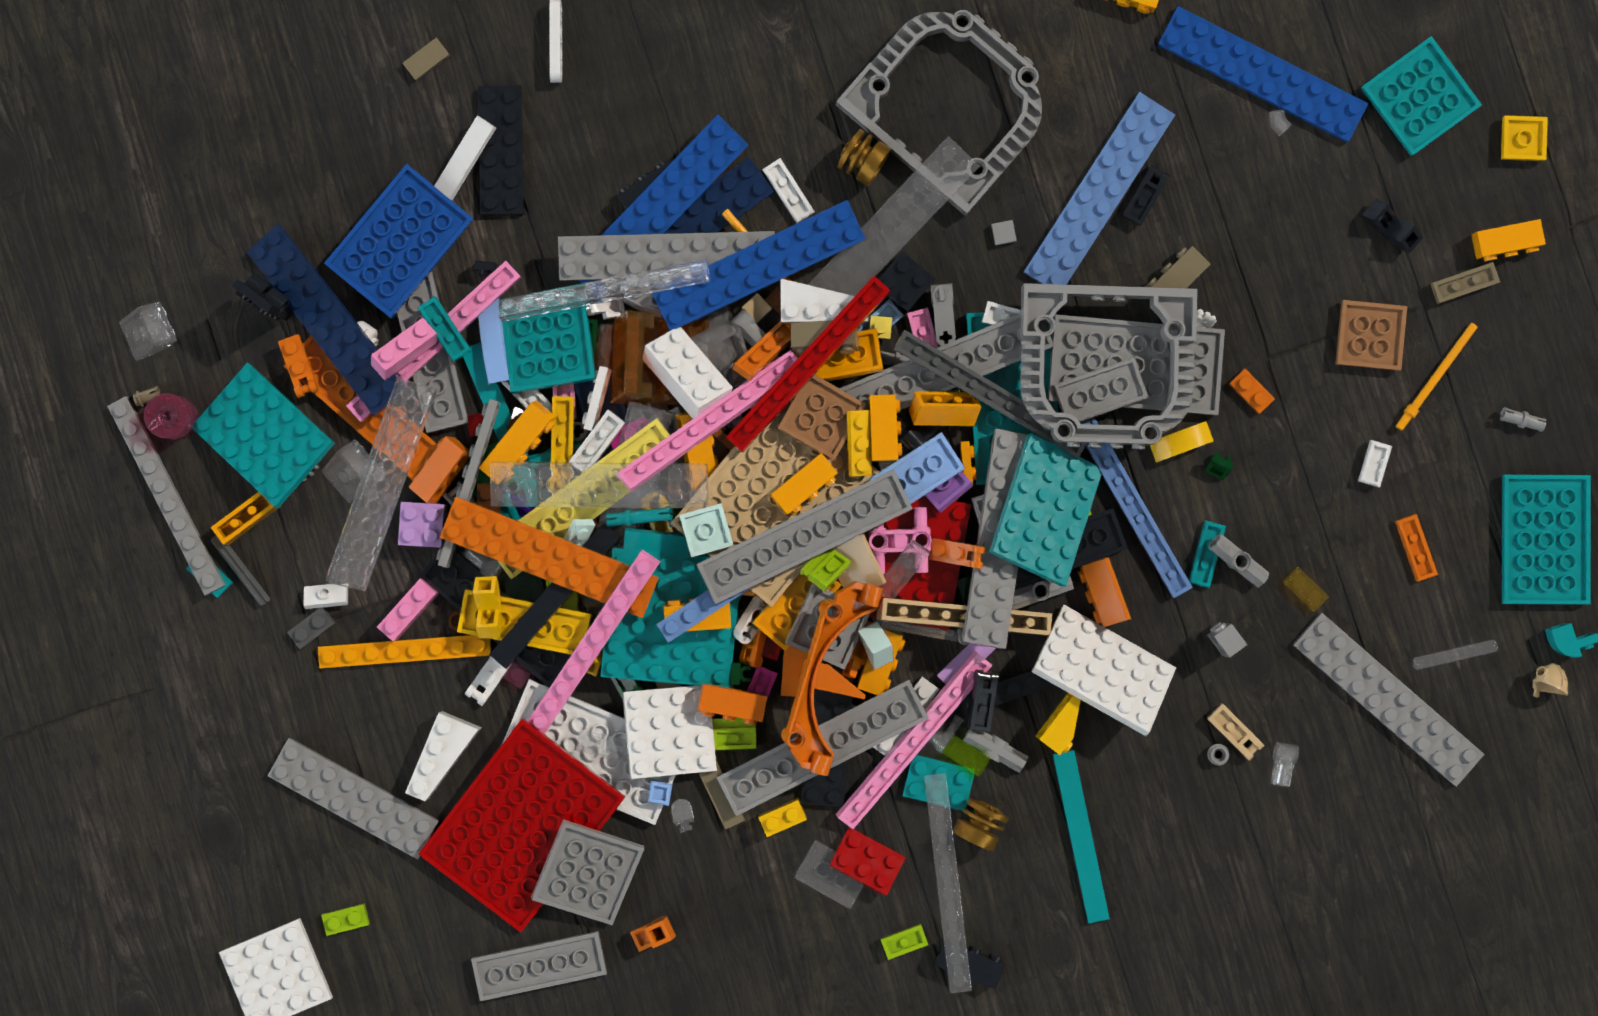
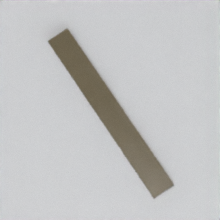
[655,682,745,830]

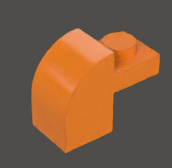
[630,916,676,952]

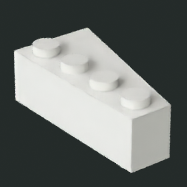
[781,279,868,324]
[405,711,482,801]

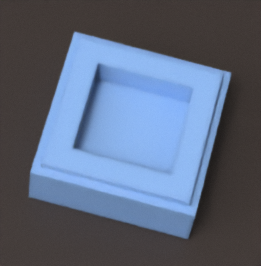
[647,780,673,806]

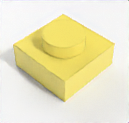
[869,315,892,340]

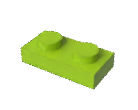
[321,903,370,936]
[880,923,928,960]

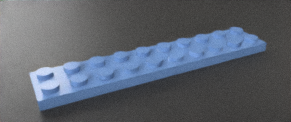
[1023,92,1175,285]

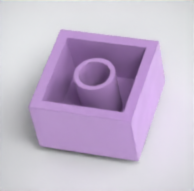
[398,502,448,548]

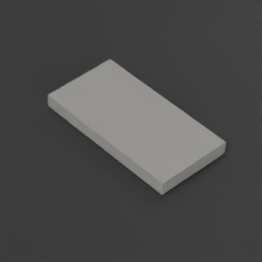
[1053,357,1149,422]

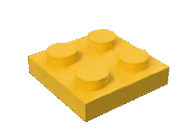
[1501,116,1548,161]

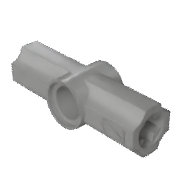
[1208,534,1269,588]
[1012,576,1074,610]
[963,729,1028,773]

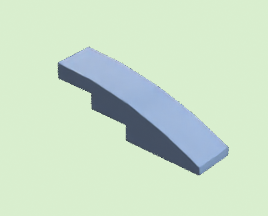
[478,298,509,384]

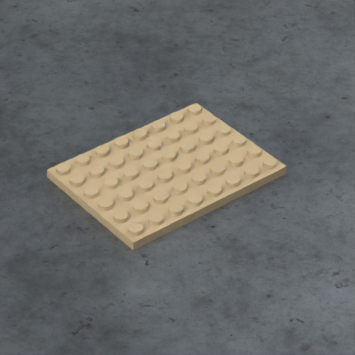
[671,399,880,607]

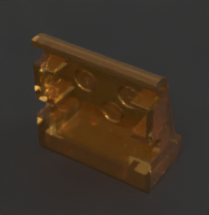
[611,310,709,406]

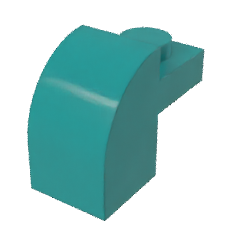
[1545,623,1598,657]

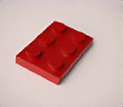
[829,827,906,897]

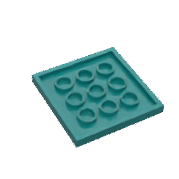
[1361,36,1482,156]
[501,295,596,394]

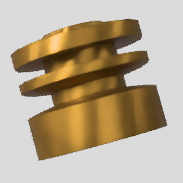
[837,129,892,186]
[953,798,1009,852]

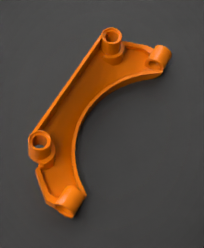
[781,581,884,776]

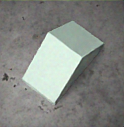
[857,621,893,670]

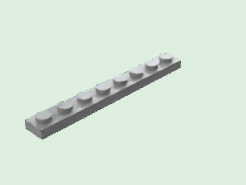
[436,399,501,568]

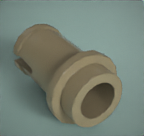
[133,386,162,407]

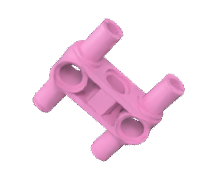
[868,507,932,574]

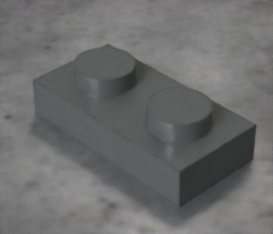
[287,607,336,649]

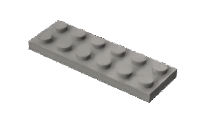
[471,931,607,1001]

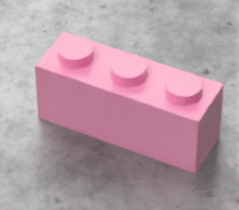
[371,318,437,380]
[377,578,439,641]

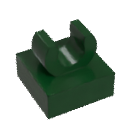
[1204,451,1234,480]
[731,662,751,685]

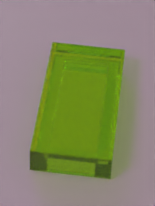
[943,735,991,777]

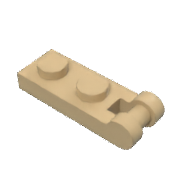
[1207,703,1264,761]

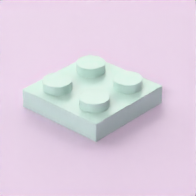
[679,503,733,558]

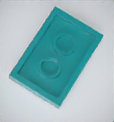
[902,755,975,811]

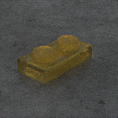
[1282,567,1329,612]

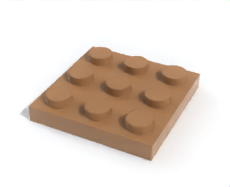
[1335,300,1407,371]
[777,375,866,461]

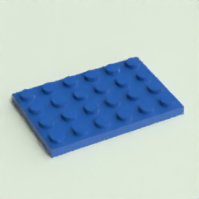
[324,164,474,319]

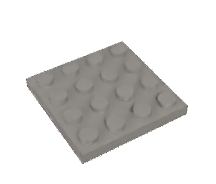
[531,819,644,925]

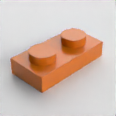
[1229,368,1275,414]

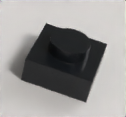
[474,260,499,276]

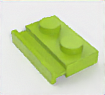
[800,549,851,592]
[712,717,757,750]

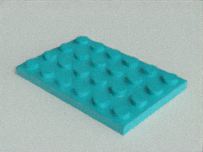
[191,362,335,508]
[989,433,1102,587]
[1502,475,1591,604]

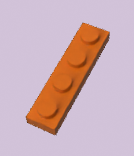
[733,321,791,381]

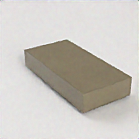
[403,37,450,81]

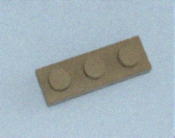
[1430,262,1500,304]

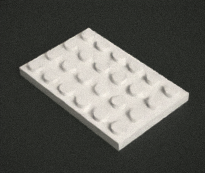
[1032,605,1176,736]

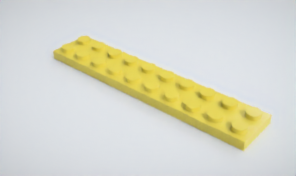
[497,418,670,579]

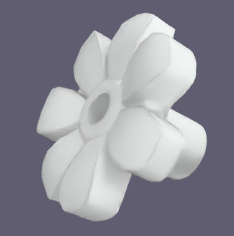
[1197,309,1217,328]

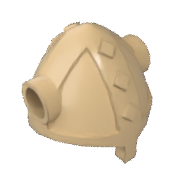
[1533,663,1568,697]

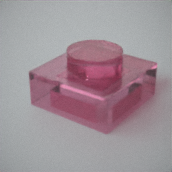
[503,659,532,689]

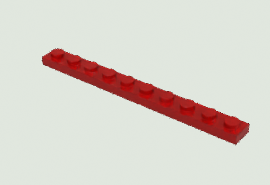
[726,276,891,452]

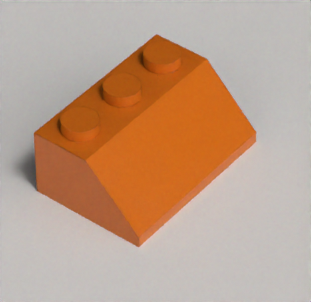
[1078,557,1131,627]

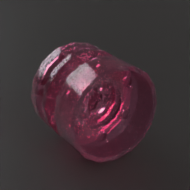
[144,393,198,440]

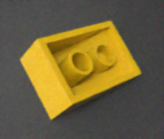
[1035,693,1081,755]

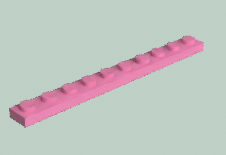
[346,261,521,422]
[617,350,798,492]
[527,550,660,734]
[836,651,992,829]

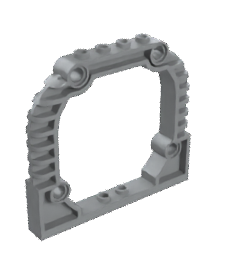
[836,10,1042,216]
[1020,283,1197,449]

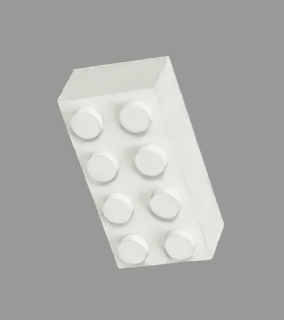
[642,327,733,419]

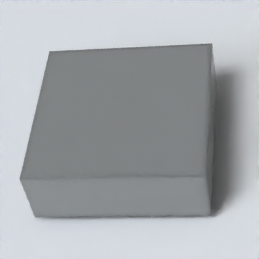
[991,220,1017,246]

